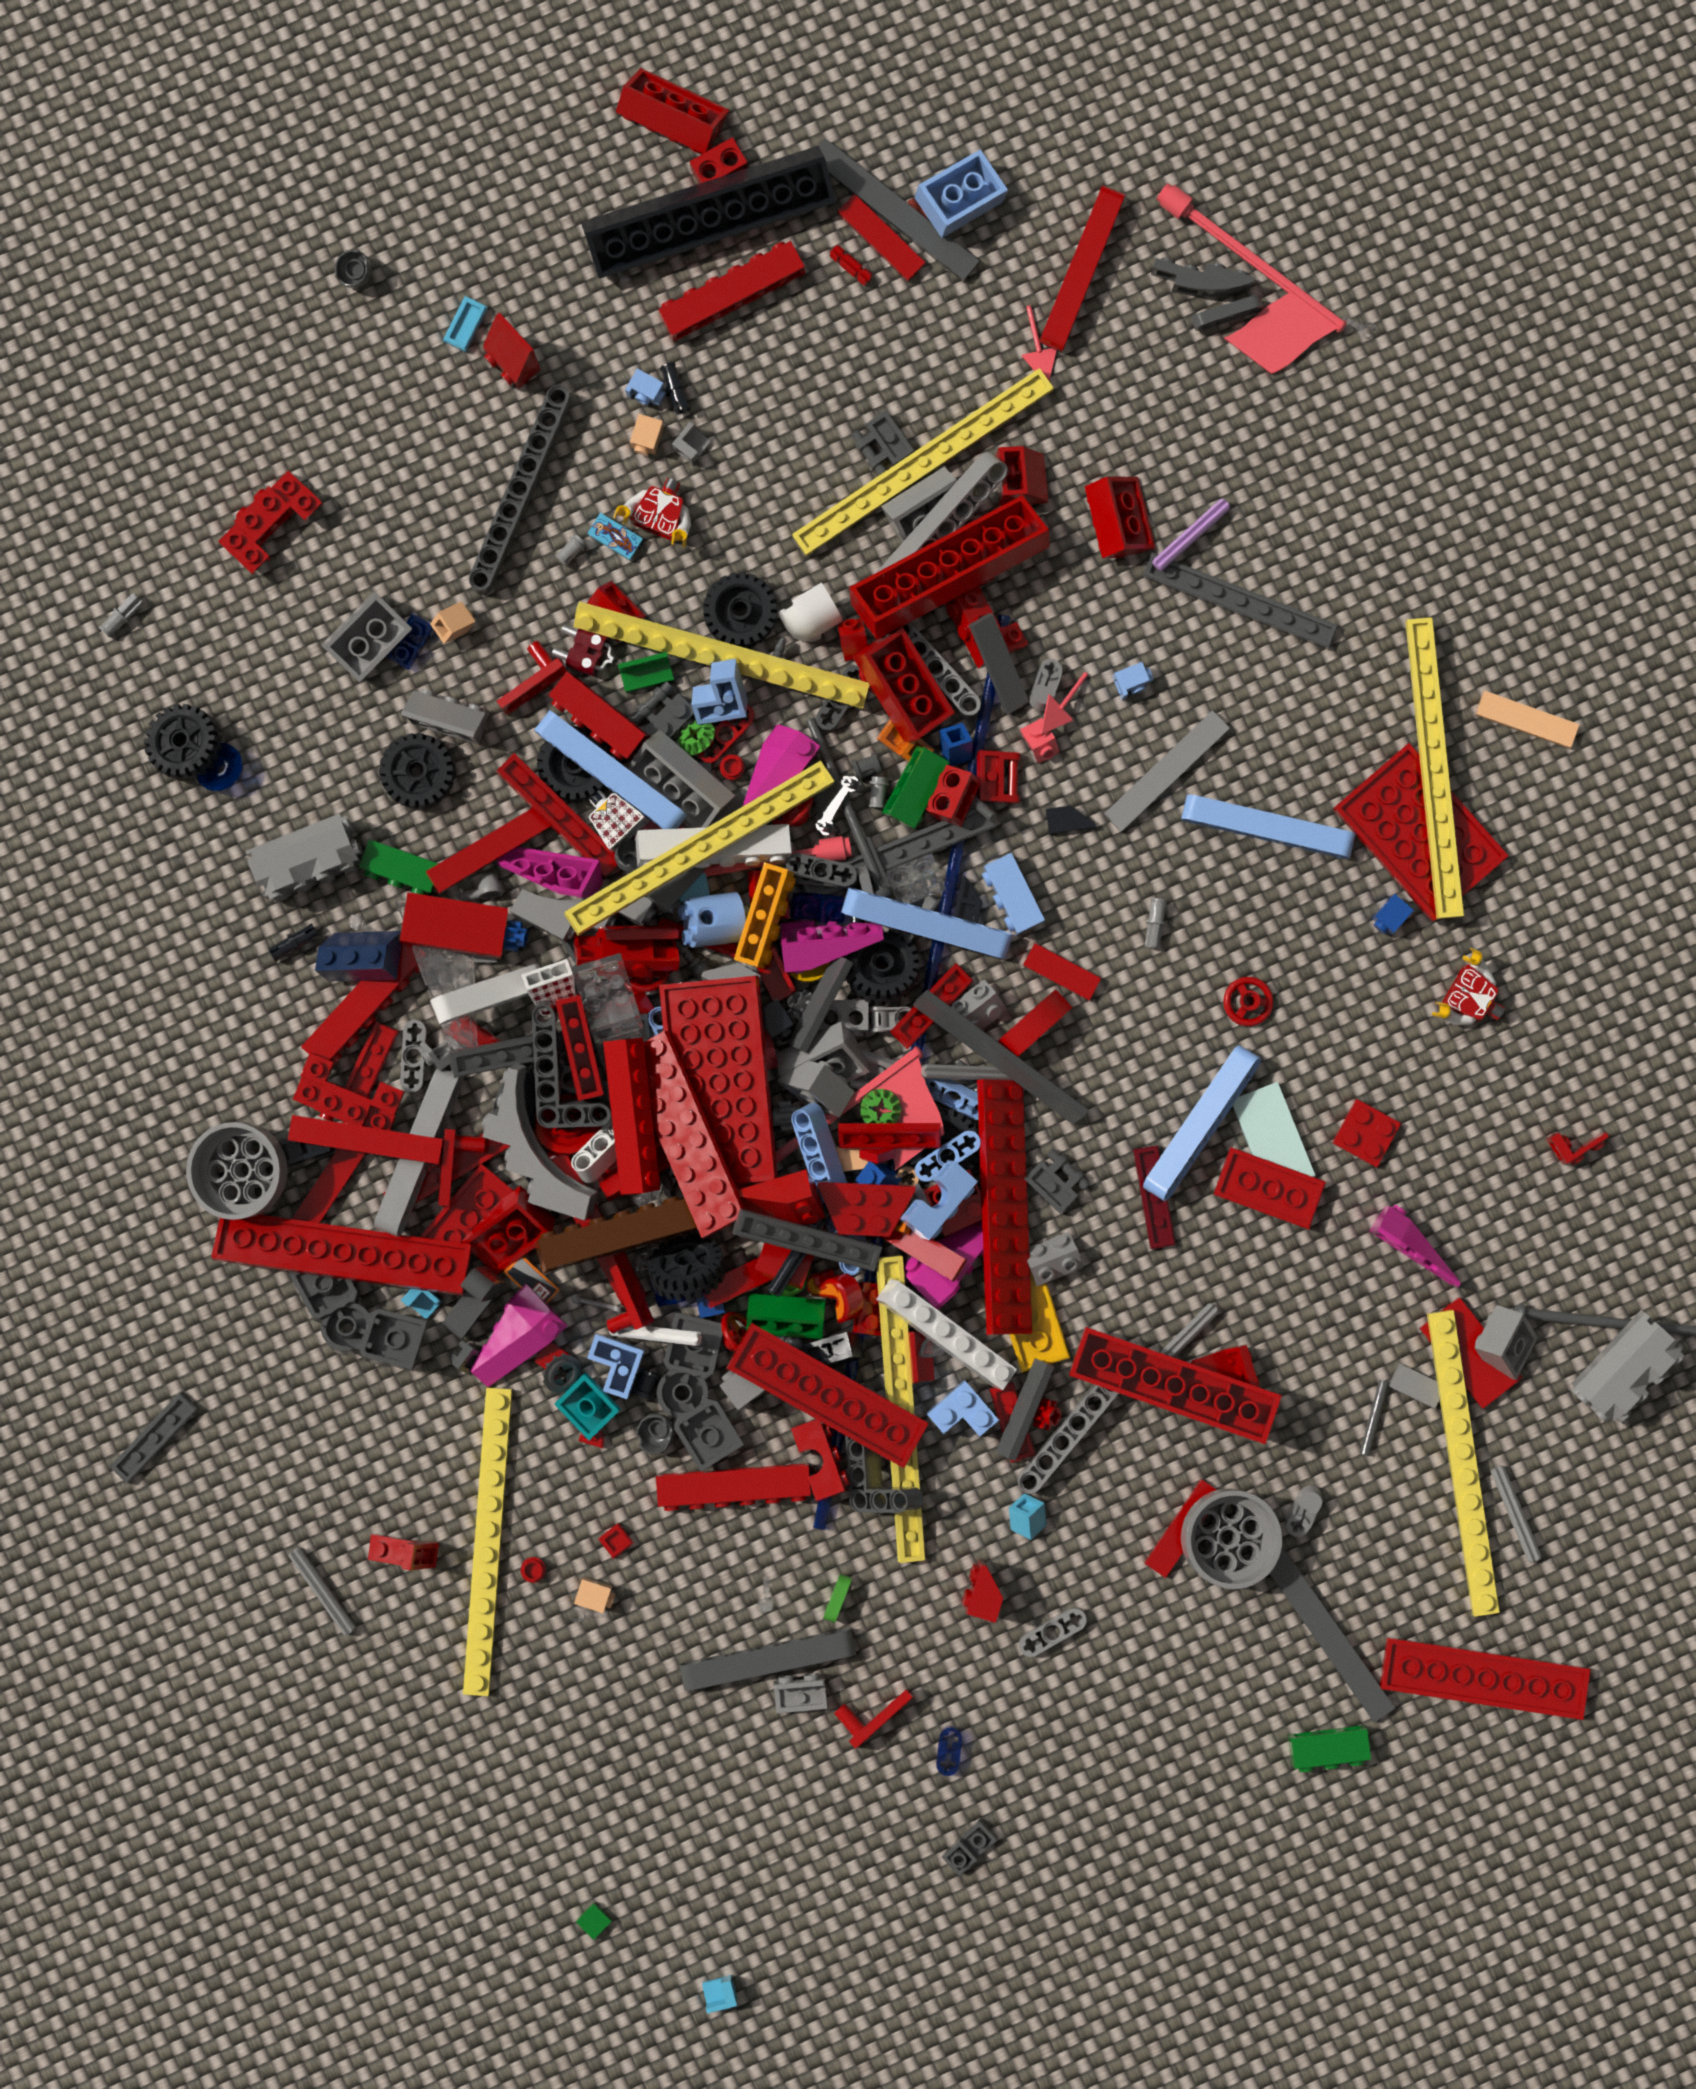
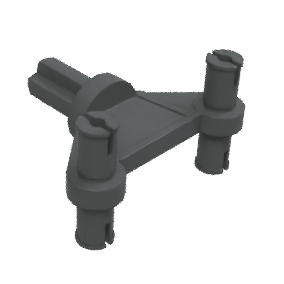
[813,776,865,837]

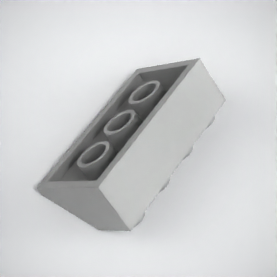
[627,730,735,828]

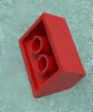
[1084,476,1156,559]

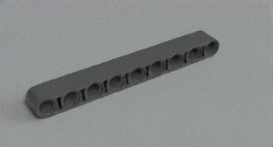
[469,385,571,595]

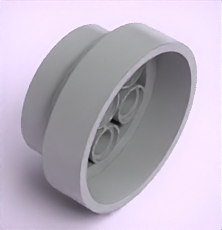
[186,1122,288,1220]
[1181,1489,1282,1589]

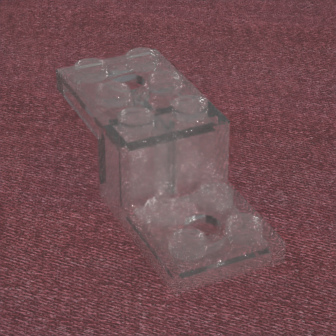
[571,953,648,1076]

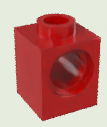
[837,618,867,661]

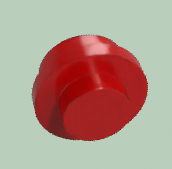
[720,755,745,780]
[520,1557,546,1583]

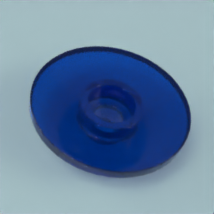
[197,742,243,792]

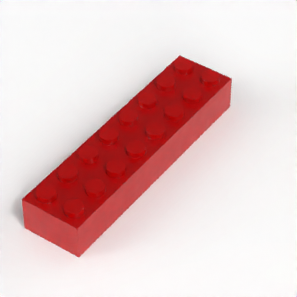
[849,495,1050,640]
[1069,1327,1282,1444]

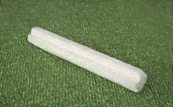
[609,1326,702,1346]

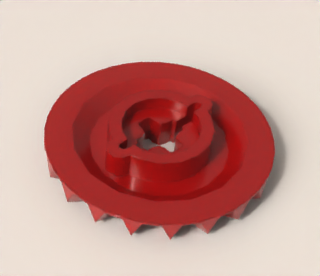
[535,1094,600,1156]

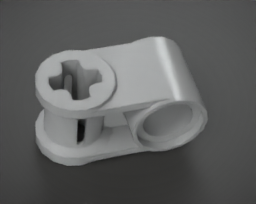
[868,1006,911,1033]

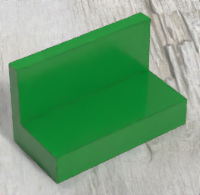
[618,652,674,693]

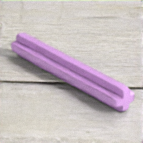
[1152,499,1230,571]

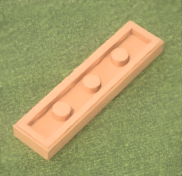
[1475,691,1579,749]

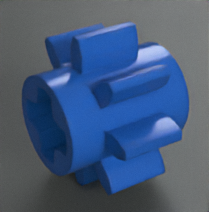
[503,920,528,952]

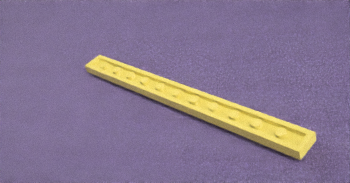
[792,368,1054,557]
[573,601,869,709]
[1405,617,1464,919]
[564,761,834,936]
[876,1255,925,1563]
[1427,1310,1499,1617]
[463,1387,513,1696]

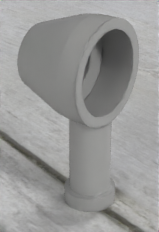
[455,873,503,901]

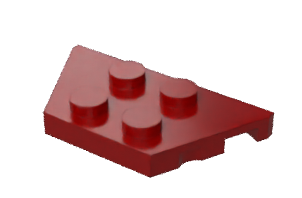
[817,1181,916,1237]

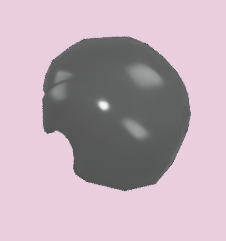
[335,250,372,288]
[614,838,640,873]
[636,1413,675,1455]

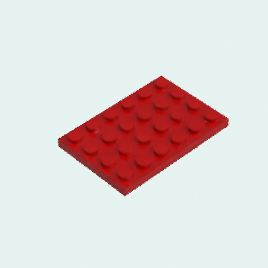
[1333,743,1509,922]

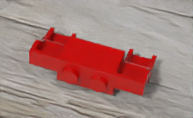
[218,471,324,576]
[945,577,1028,669]
[574,932,679,978]
[292,1053,405,1131]

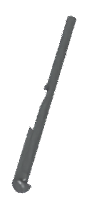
[806,718,892,898]
[1513,1303,1696,1336]

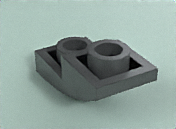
[942,1818,998,1876]

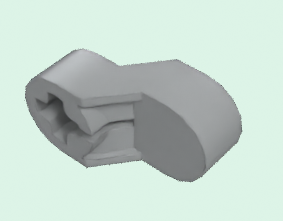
[1029,659,1062,711]
[1286,1485,1322,1537]

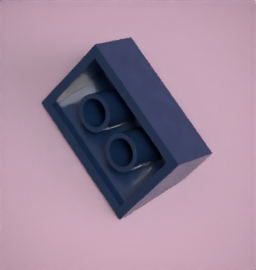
[315,931,402,982]

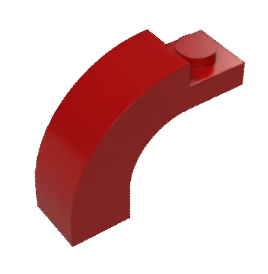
[997,989,1073,1057]

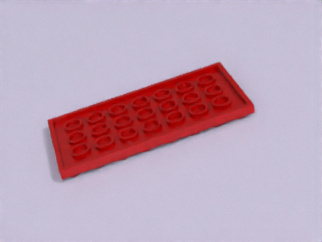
[659,975,778,1188]

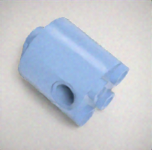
[678,892,749,947]

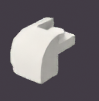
[779,582,843,642]

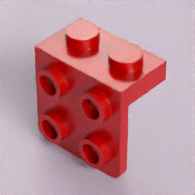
[1191,1344,1260,1388]

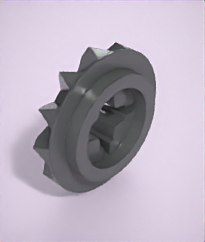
[542,1353,581,1393]

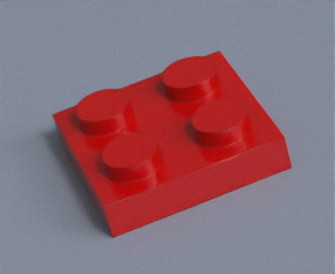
[1332,1099,1401,1168]

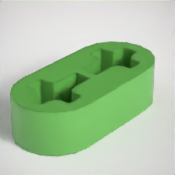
[823,1573,852,1623]

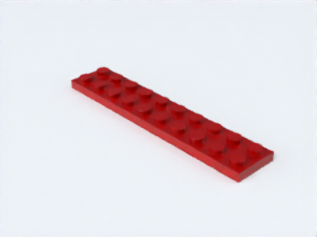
[977,1079,1033,1335]
[211,1215,472,1296]

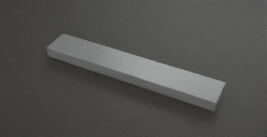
[1103,710,1230,832]

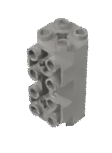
[246,813,364,903]
[1571,1310,1684,1422]

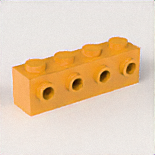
[734,862,796,969]

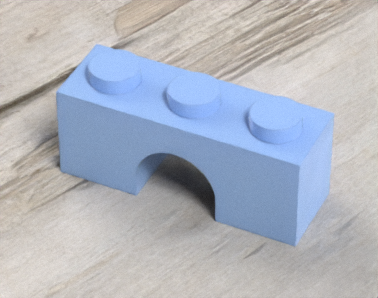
[900,1160,978,1240]

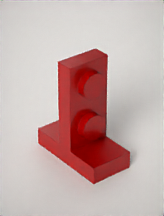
[368,1534,439,1571]

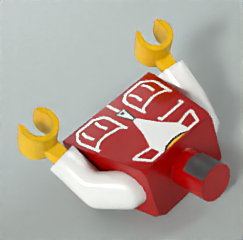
[613,478,691,547]
[1432,948,1505,1025]

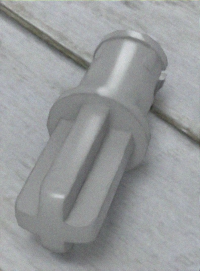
[99,593,143,638]
[1145,898,1167,949]

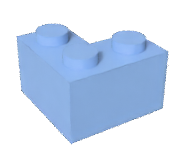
[691,659,748,725]
[587,1333,645,1399]
[926,1380,999,1437]

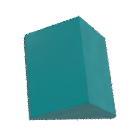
[554,1373,621,1440]

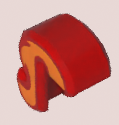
[807,1269,864,1323]

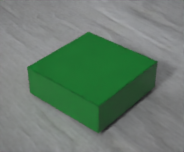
[576,1902,612,1940]

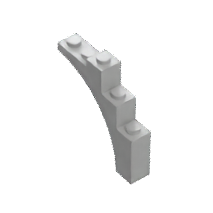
[510,889,656,943]
[482,1063,598,1220]

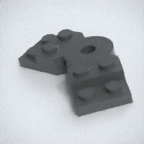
[289,1272,428,1372]
[657,1312,744,1472]

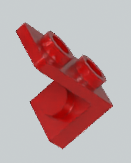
[1546,1132,1609,1165]

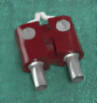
[552,625,614,677]

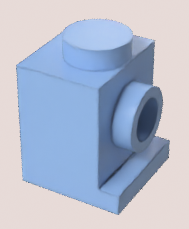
[625,368,666,406]
[1112,662,1153,700]

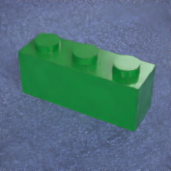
[882,746,949,829]
[359,839,438,895]
[746,1294,825,1339]
[1287,1725,1371,1772]

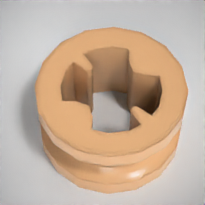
[897,1167,919,1186]

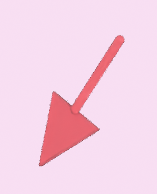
[1021,305,1057,380]
[1040,672,1088,735]

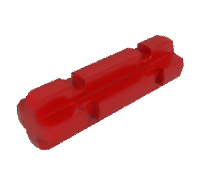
[830,245,873,286]

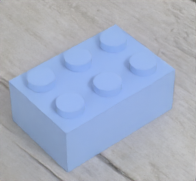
[914,149,1008,238]

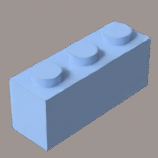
[981,853,1045,936]

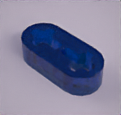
[936,1725,962,1776]

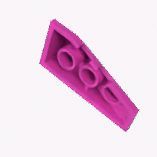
[742,724,820,807]
[497,847,603,898]
[781,920,884,974]
[1369,1204,1461,1287]
[903,1220,983,1310]
[470,1284,567,1387]

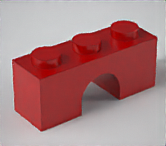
[791,1419,850,1502]

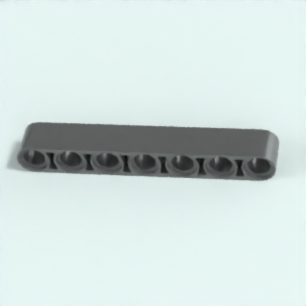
[679,1628,856,1691]

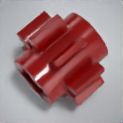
[1033,1398,1061,1430]

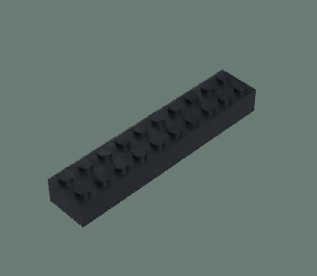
[581,146,836,279]

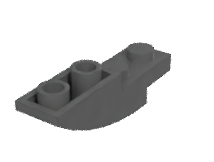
[1151,258,1255,297]

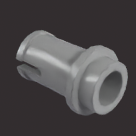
[555,534,587,567]
[869,777,889,808]

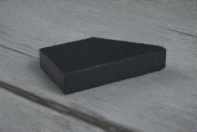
[1045,805,1095,835]
[953,876,982,923]

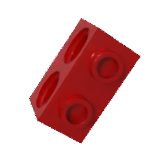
[689,137,748,184]
[926,765,981,827]

